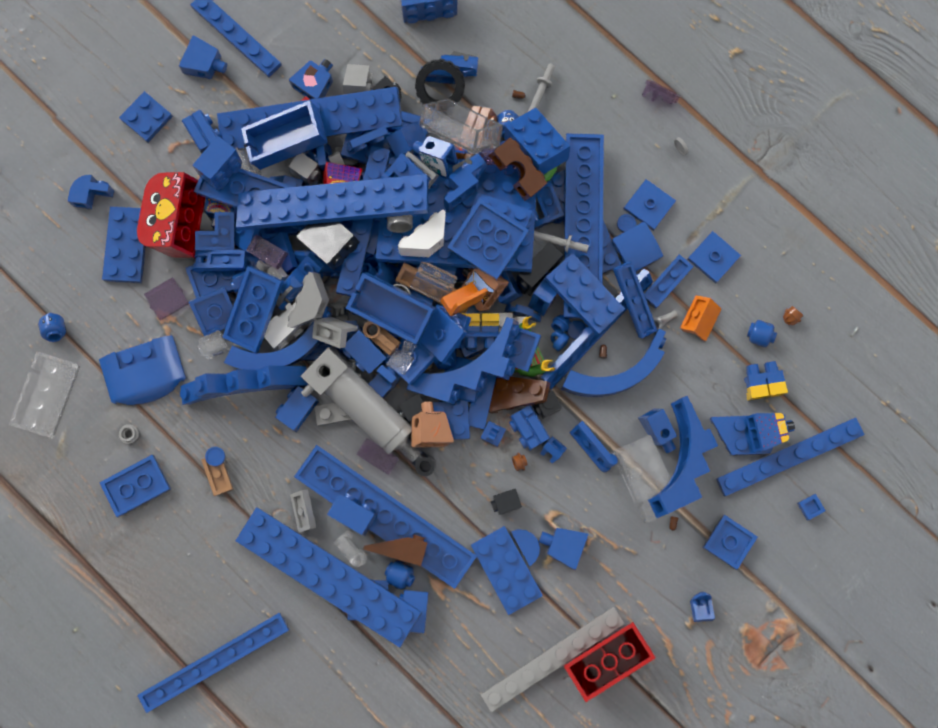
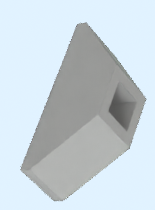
[287,272,329,328]

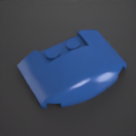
[99,335,186,405]

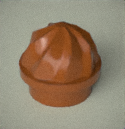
[783,306,804,325]

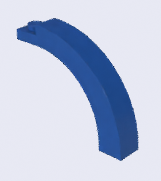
[224,306,332,370]
[561,329,666,397]

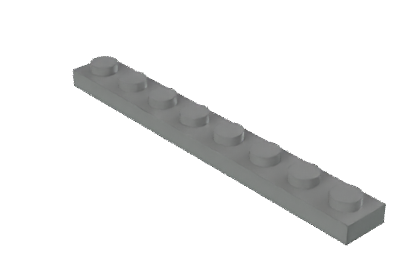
[480,607,625,712]

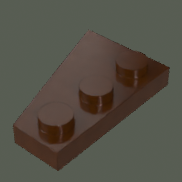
[488,377,550,414]

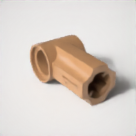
[363,321,401,356]

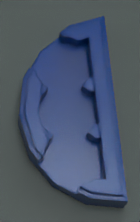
[504,304,542,323]
[511,529,540,567]

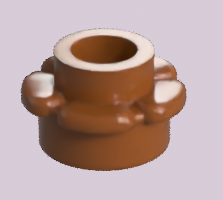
[512,453,528,471]

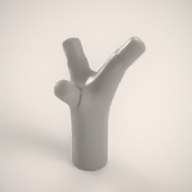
[653,310,678,330]

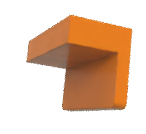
[440,282,488,316]
[680,295,721,341]

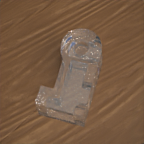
[334,529,367,567]

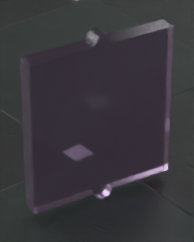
[144,277,189,321]

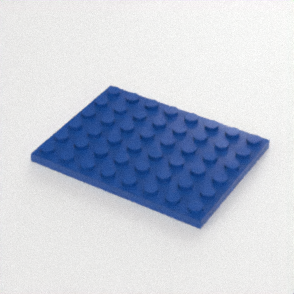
[376,154,536,272]

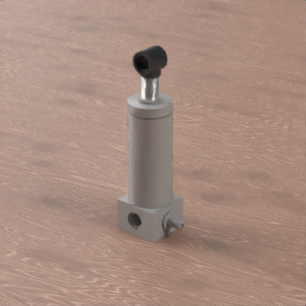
[301,346,436,477]

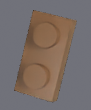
[201,458,234,496]

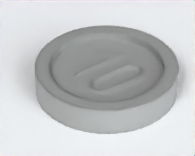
[674,137,688,155]

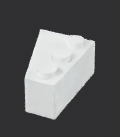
[264,303,312,351]

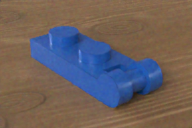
[192,250,247,272]
[569,421,618,472]

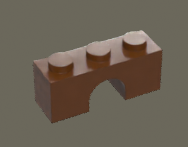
[488,137,547,201]

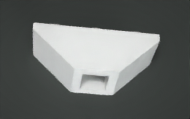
[398,209,446,257]

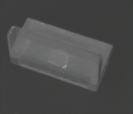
[410,262,457,303]

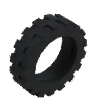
[415,59,465,111]

